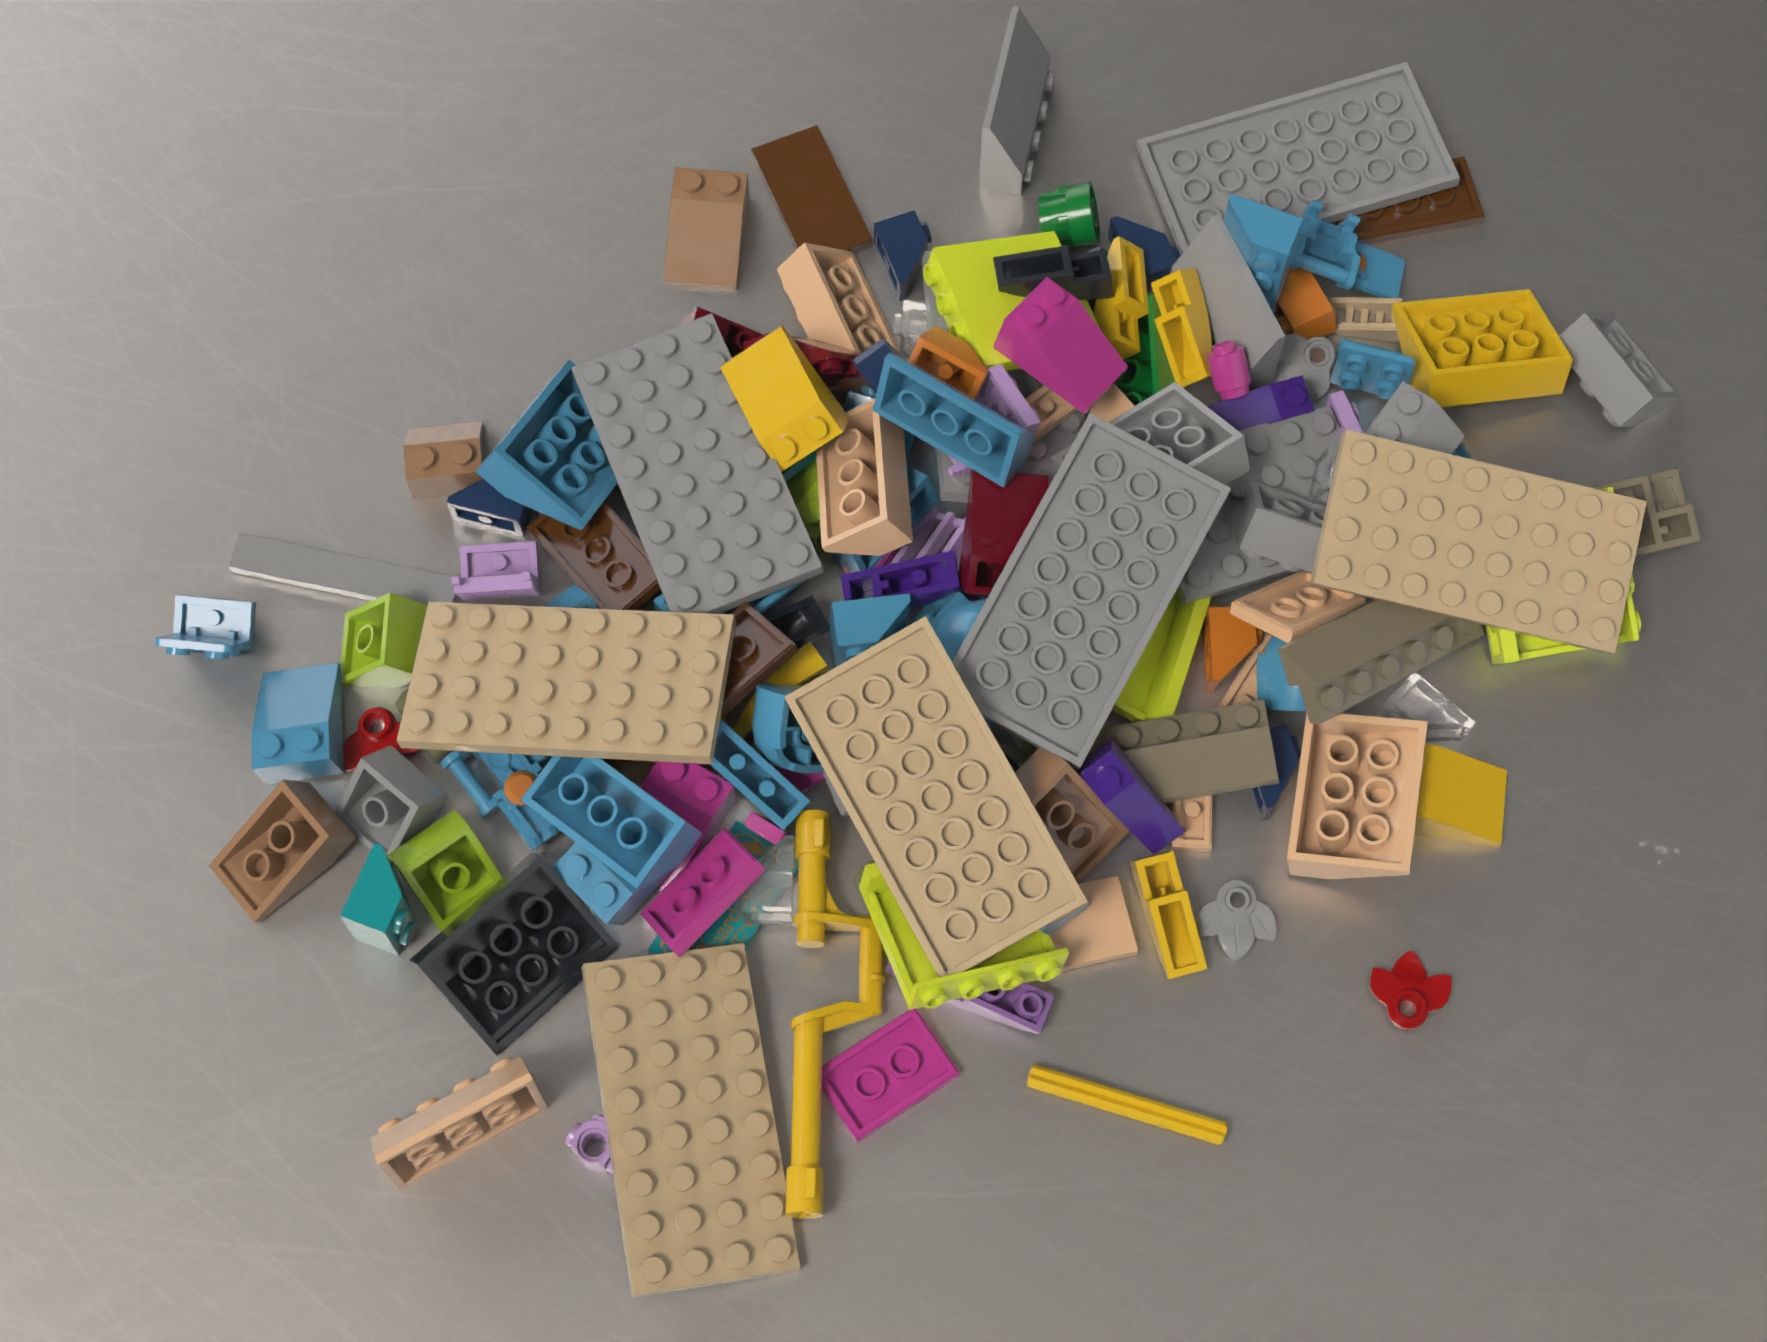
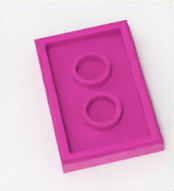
[640,828,766,957]
[821,1009,960,1144]

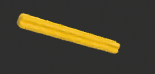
[1027,1064,1228,1145]

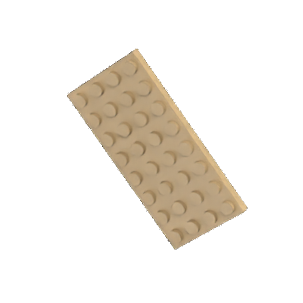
[1310,429,1647,654]
[397,602,736,764]
[784,616,1088,977]
[581,943,801,1298]

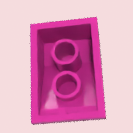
[993,277,1128,414]
[641,761,736,891]

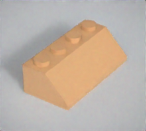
[776,242,902,392]
[816,399,913,556]

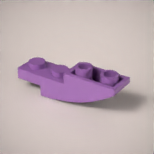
[885,962,1054,1034]

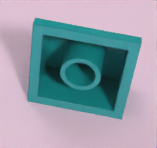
[340,843,417,956]

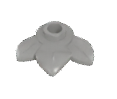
[1272,334,1337,403]
[1196,880,1277,961]

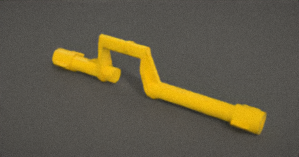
[785,810,885,1219]

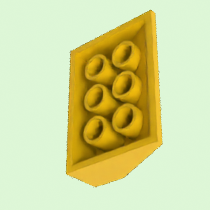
[1391,289,1573,407]

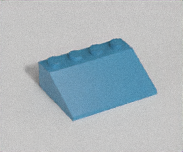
[475,359,617,530]

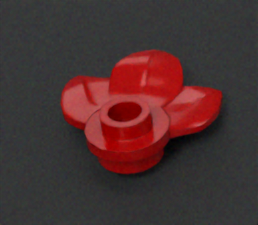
[343,707,419,772]
[1370,951,1452,1030]

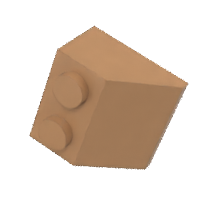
[404,421,486,500]

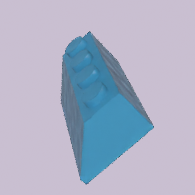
[1224,193,1303,314]
[872,353,1035,488]
[521,756,703,890]

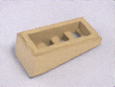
[1328,297,1403,342]

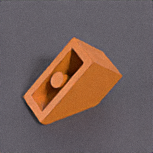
[1276,267,1337,340]
[909,326,988,400]
[1202,607,1262,693]

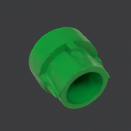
[1038,181,1100,248]

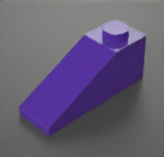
[1207,375,1315,431]
[840,550,961,611]
[1080,738,1186,855]

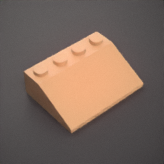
[1287,713,1428,879]
[371,1056,548,1190]

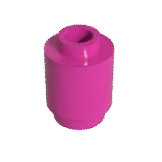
[1206,341,1252,400]

